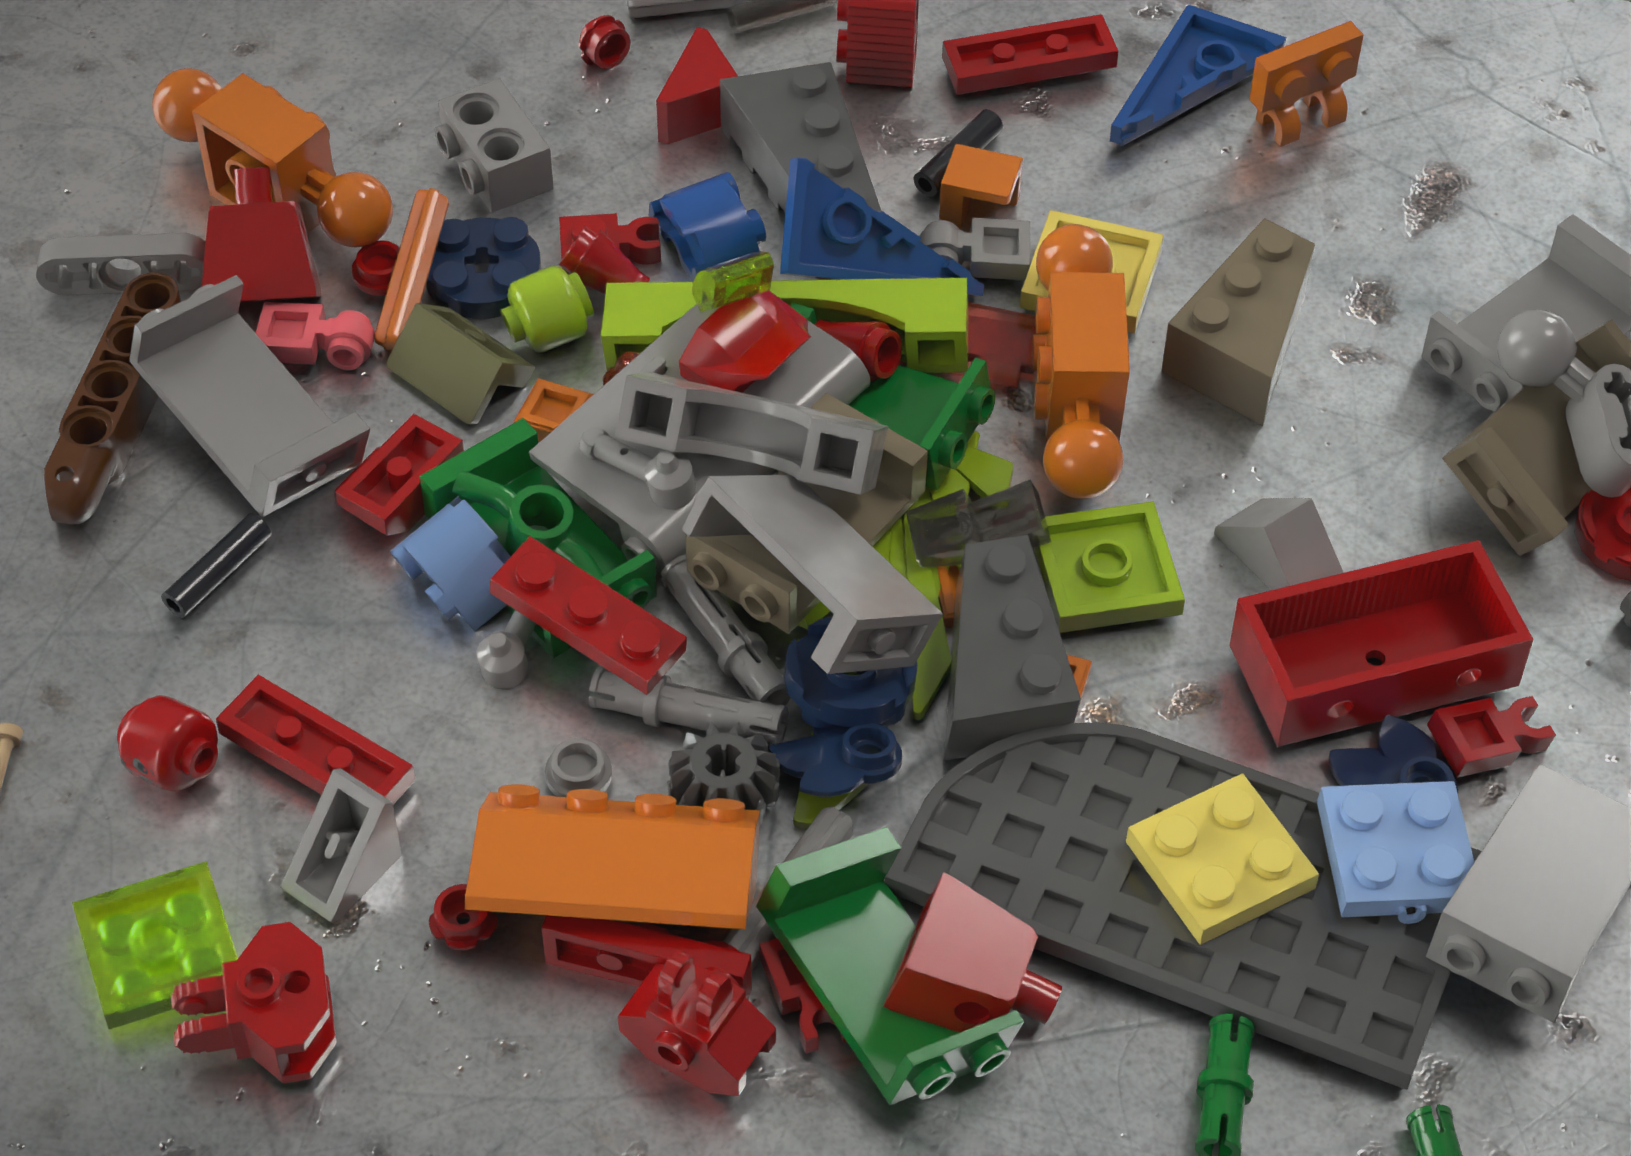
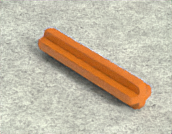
[374,188,449,352]

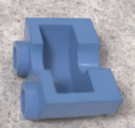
[390,496,511,632]

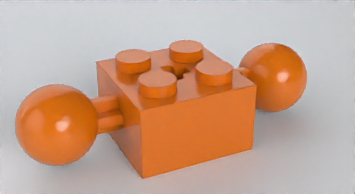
[152,68,393,248]
[1032,224,1130,499]

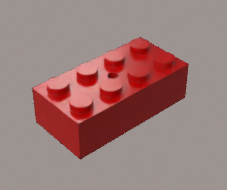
[1229,540,1534,747]

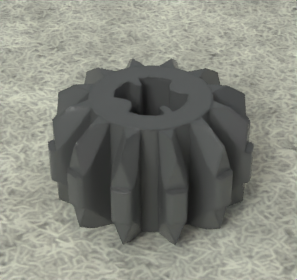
[667,721,780,826]

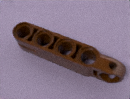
[44,273,181,525]

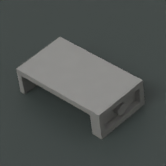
[1421,214,1631,412]
[129,275,370,517]
[681,475,943,674]
[1426,763,1631,1023]

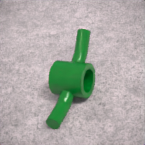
[452,470,604,579]

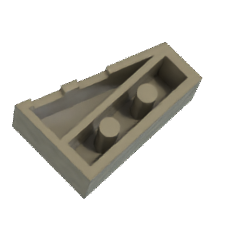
[1161,218,1315,426]

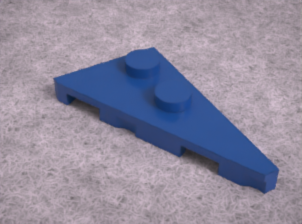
[1110,4,1287,146]
[780,157,984,297]

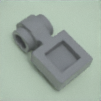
[919,218,1030,280]

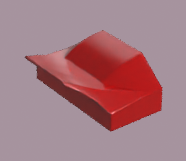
[679,285,811,393]
[335,414,464,536]

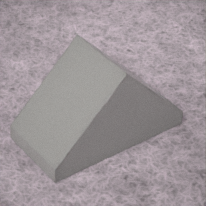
[1214,498,1344,590]
[280,768,402,922]

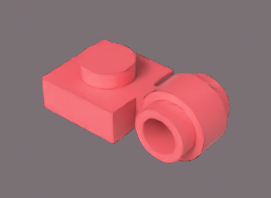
[256,302,375,370]

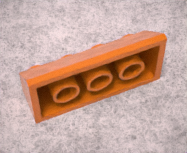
[465,784,760,929]

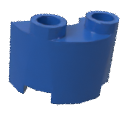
[648,172,766,282]

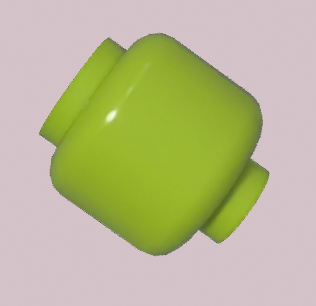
[500,265,594,354]

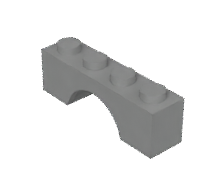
[614,371,888,495]

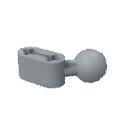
[1496,309,1631,498]

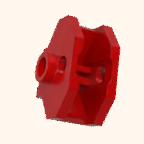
[171,922,337,1084]
[618,949,776,1096]

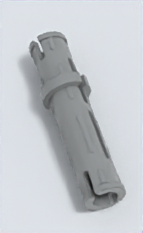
[661,555,791,705]
[588,666,789,745]

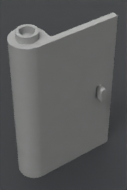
[529,274,870,575]

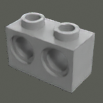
[435,78,554,213]

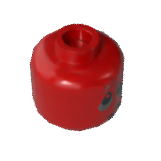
[117,695,218,792]

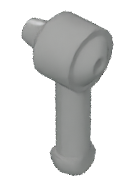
[579,427,696,509]
[476,610,537,689]

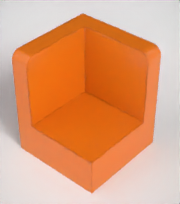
[939,144,1023,229]

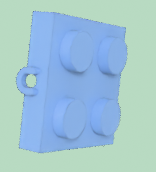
[1317,781,1474,924]

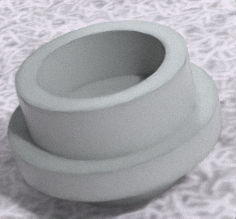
[545,738,612,797]

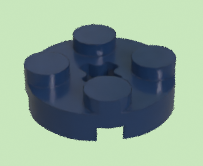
[426,217,541,319]
[784,616,917,728]

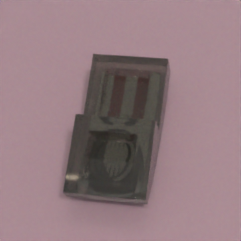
[906,480,1051,567]

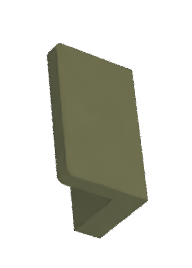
[386,303,535,424]

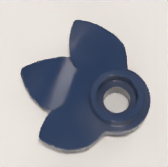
[1328,715,1458,793]
[769,723,902,797]

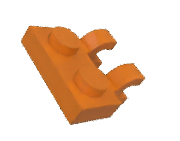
[1249,21,1364,147]

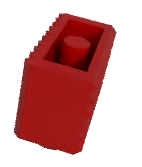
[836,0,919,88]

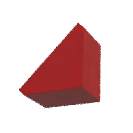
[656,27,738,144]

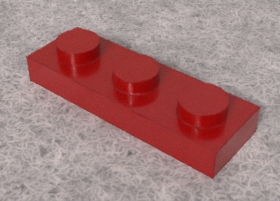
[942,14,1119,95]
[490,536,687,695]
[216,674,416,805]
[541,915,752,1000]

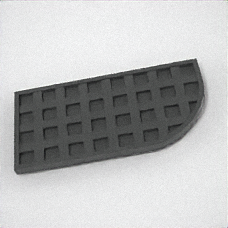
[885,723,1481,1090]

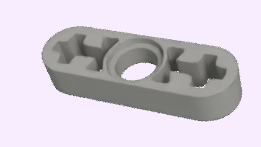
[36,233,206,295]

